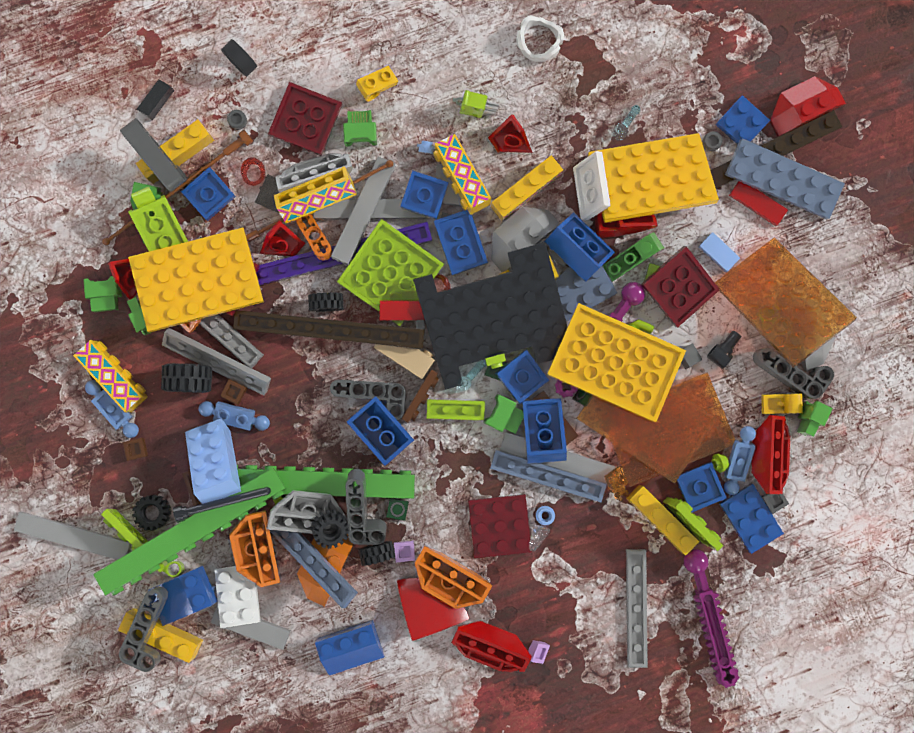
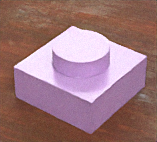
[394,540,416,563]
[528,640,550,664]

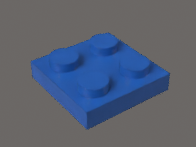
[715,95,770,145]
[181,167,236,221]
[400,170,449,220]
[495,350,549,404]
[675,462,726,513]

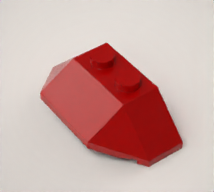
[770,76,846,137]
[751,415,791,494]
[451,621,532,672]

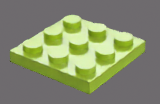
[663,497,723,551]

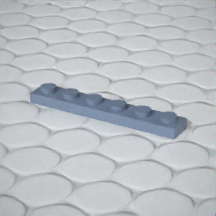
[490,450,607,502]
[270,530,358,608]

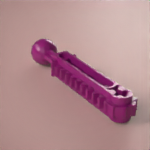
[554,282,645,398]
[684,549,740,688]

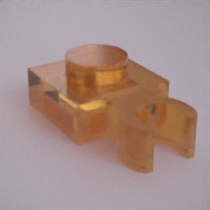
[604,466,629,502]

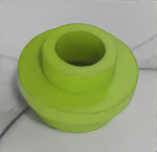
[711,453,729,473]

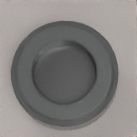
[227,110,247,130]
[702,131,723,152]

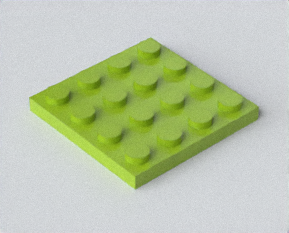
[337,219,444,326]

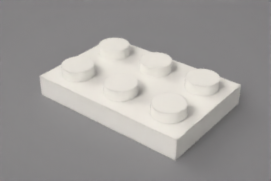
[573,151,610,221]
[214,566,261,628]

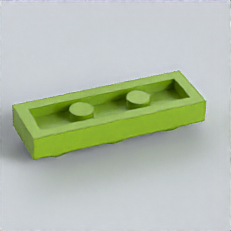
[427,399,485,420]

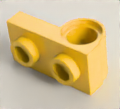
[356,66,398,102]
[761,394,803,414]

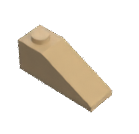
[374,344,435,380]

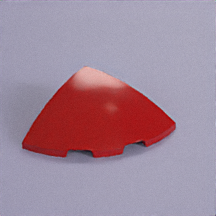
[594,212,658,238]
[397,577,470,641]

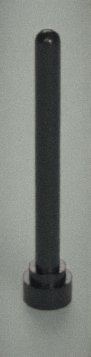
[173,487,271,523]

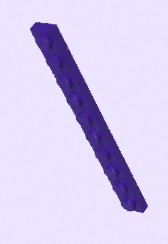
[256,222,432,286]

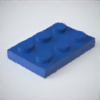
[434,210,488,276]
[719,484,784,554]

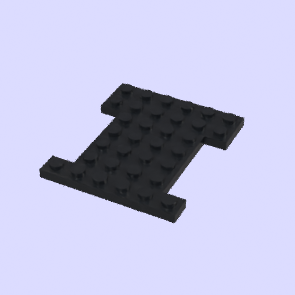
[413,242,568,390]

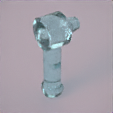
[613,105,641,140]
[457,359,486,391]

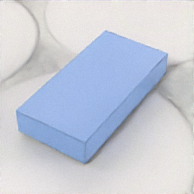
[698,232,740,272]

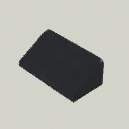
[137,79,174,121]

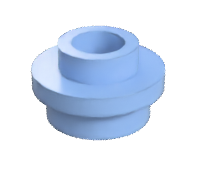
[417,141,435,154]
[536,506,555,525]

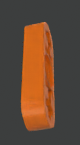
[296,214,333,261]

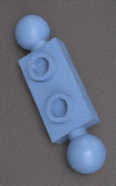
[85,380,139,438]
[199,401,270,431]
[724,426,756,495]

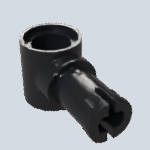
[707,331,742,369]

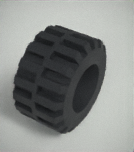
[161,363,212,393]

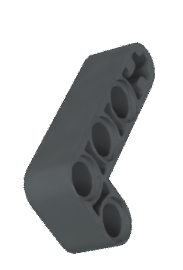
[120,118,188,192]
[753,348,834,399]
[330,380,406,420]
[345,469,387,545]
[119,586,168,672]

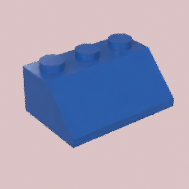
[544,212,615,282]
[347,396,414,466]
[315,620,385,676]

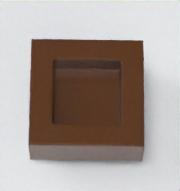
[221,379,247,405]
[123,438,148,461]

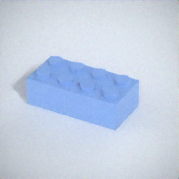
[185,418,241,504]

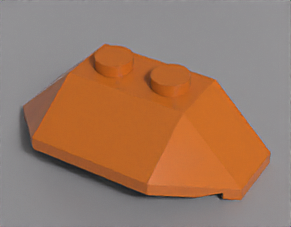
[229,510,280,587]
[297,534,354,607]
[415,546,493,609]

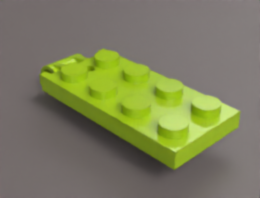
[128,186,188,252]
[101,509,185,577]

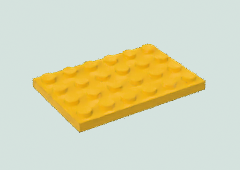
[588,133,719,223]
[128,228,264,333]
[547,303,686,422]

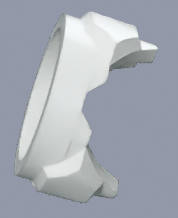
[516,15,564,62]

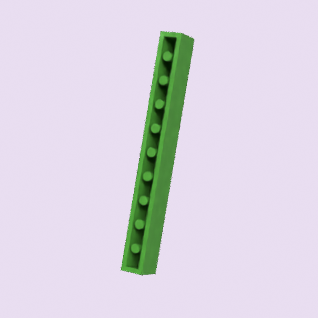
[236,464,415,499]
[93,468,286,596]

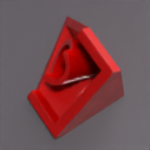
[488,114,533,153]
[259,220,306,257]
[108,259,137,300]

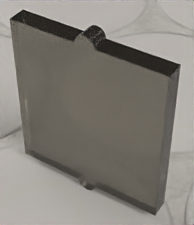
[255,174,280,214]

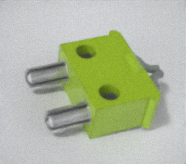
[453,90,499,118]

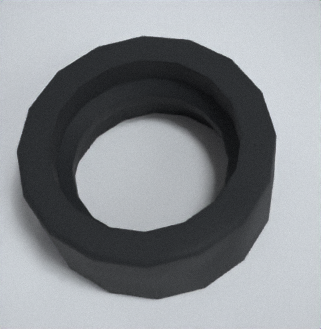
[221,39,257,77]

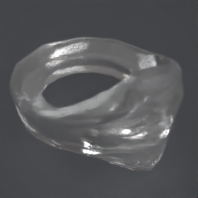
[529,525,550,552]

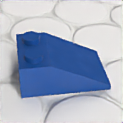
[522,398,567,464]
[148,566,218,626]

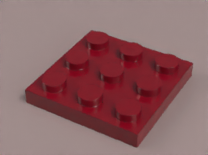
[268,82,343,156]
[641,246,720,328]
[468,494,532,558]

